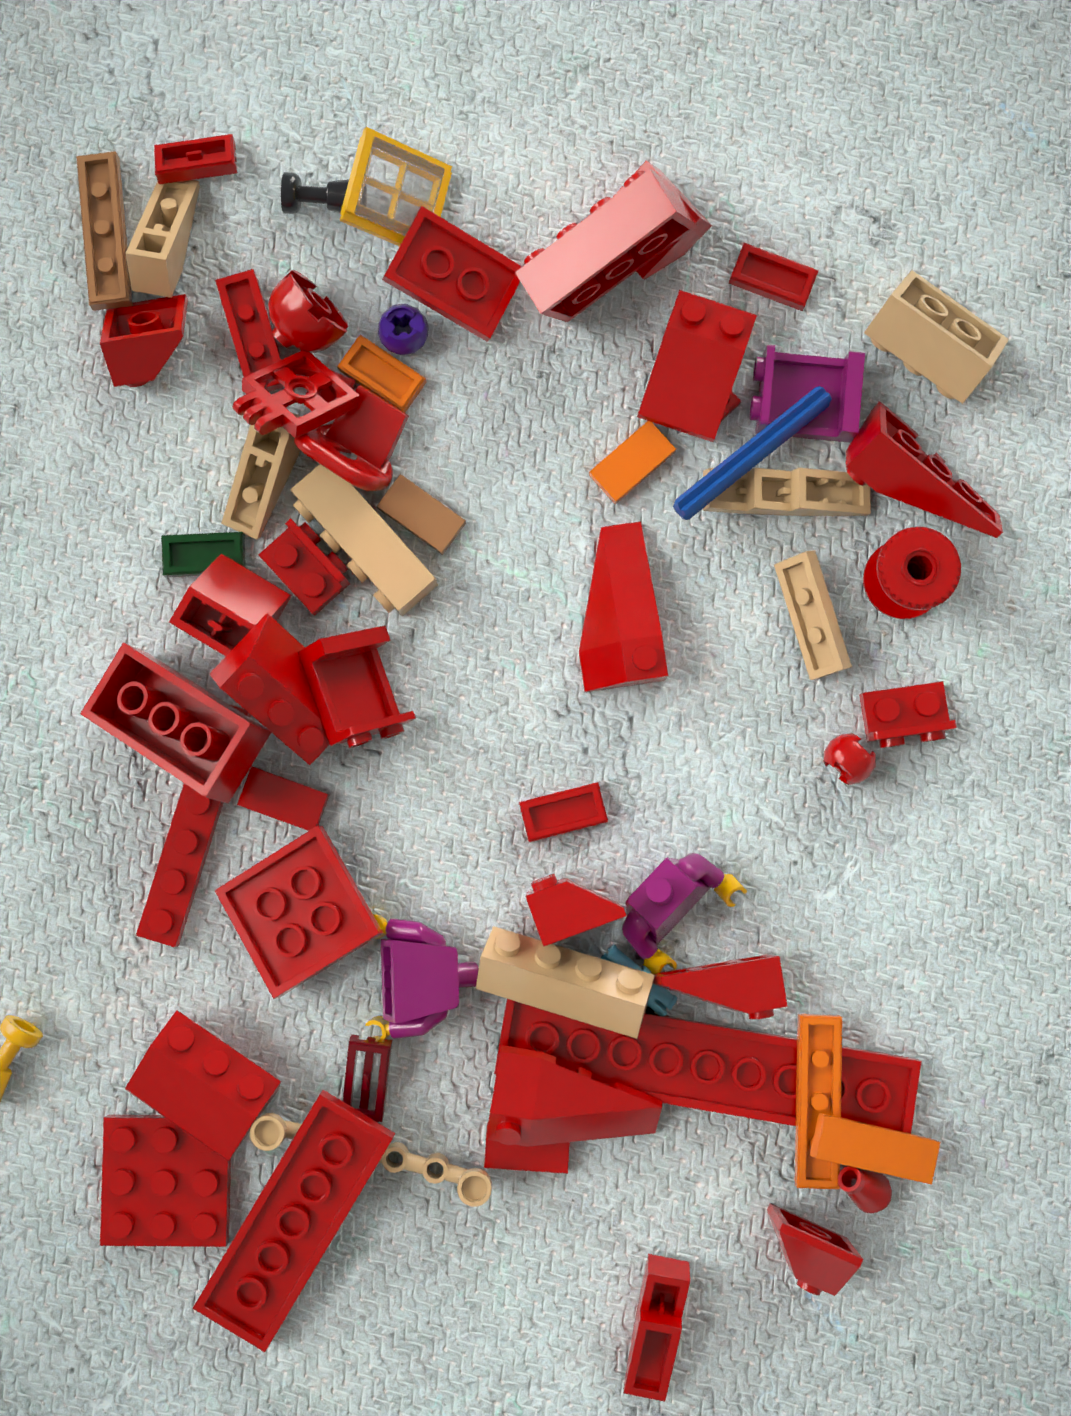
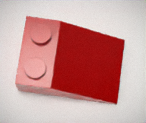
[637,290,757,442]

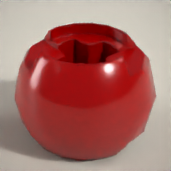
[823,733,876,785]

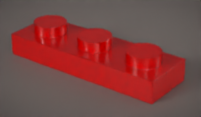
[215,269,284,392]

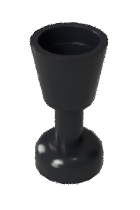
[281,172,366,214]

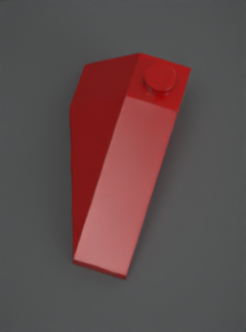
[846,401,1003,538]

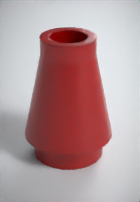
[838,1166,892,1213]

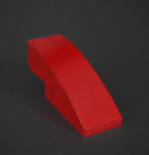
[623,1254,690,1402]

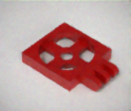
[232,351,360,439]

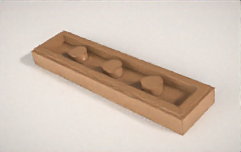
[76,151,133,311]

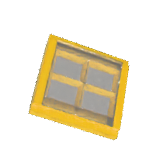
[340,127,452,246]

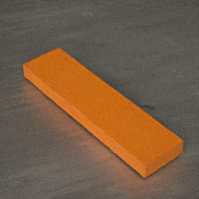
[795,1014,842,1189]

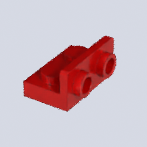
[258,518,350,616]
[859,681,957,748]

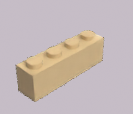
[290,464,438,616]
[476,926,655,1039]

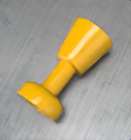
[0,1015,43,1102]

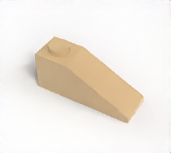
[125,180,200,298]
[221,412,301,540]

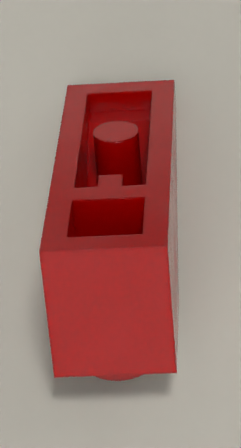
[653,955,788,1019]

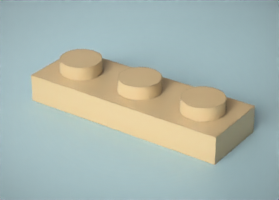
[774,550,852,680]

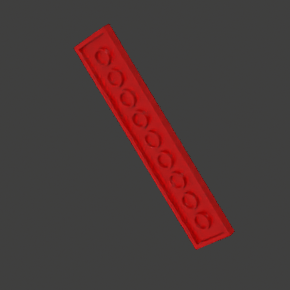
[494,999,922,1134]

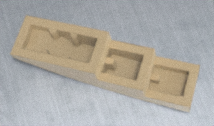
[703,468,871,516]

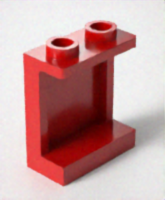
[298,625,416,748]

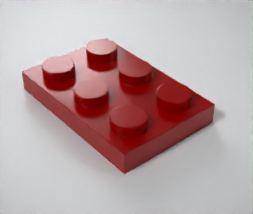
[382,206,522,342]

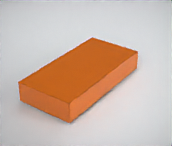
[337,335,427,413]
[589,421,676,504]

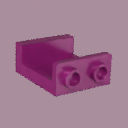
[750,345,865,443]

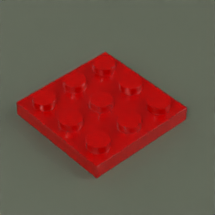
[214,825,383,999]
[100,1115,231,1247]

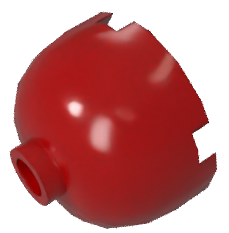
[268,270,348,353]

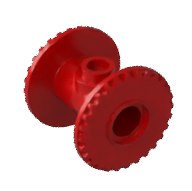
[863,527,961,619]

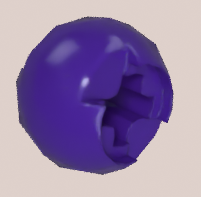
[378,304,429,356]

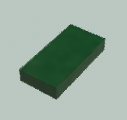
[161,532,246,577]

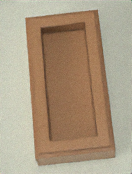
[377,474,466,555]

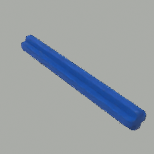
[673,386,832,520]

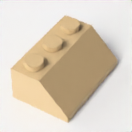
[864,270,1009,404]

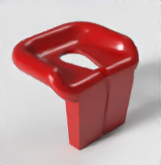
[294,385,409,491]

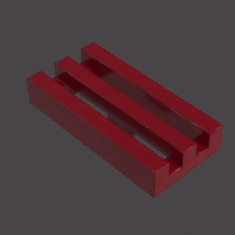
[343,1034,393,1122]

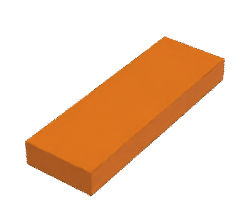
[810,1113,941,1185]

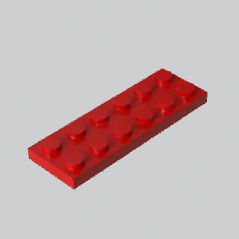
[192,1090,395,1352]

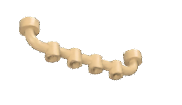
[250,1113,492,1207]

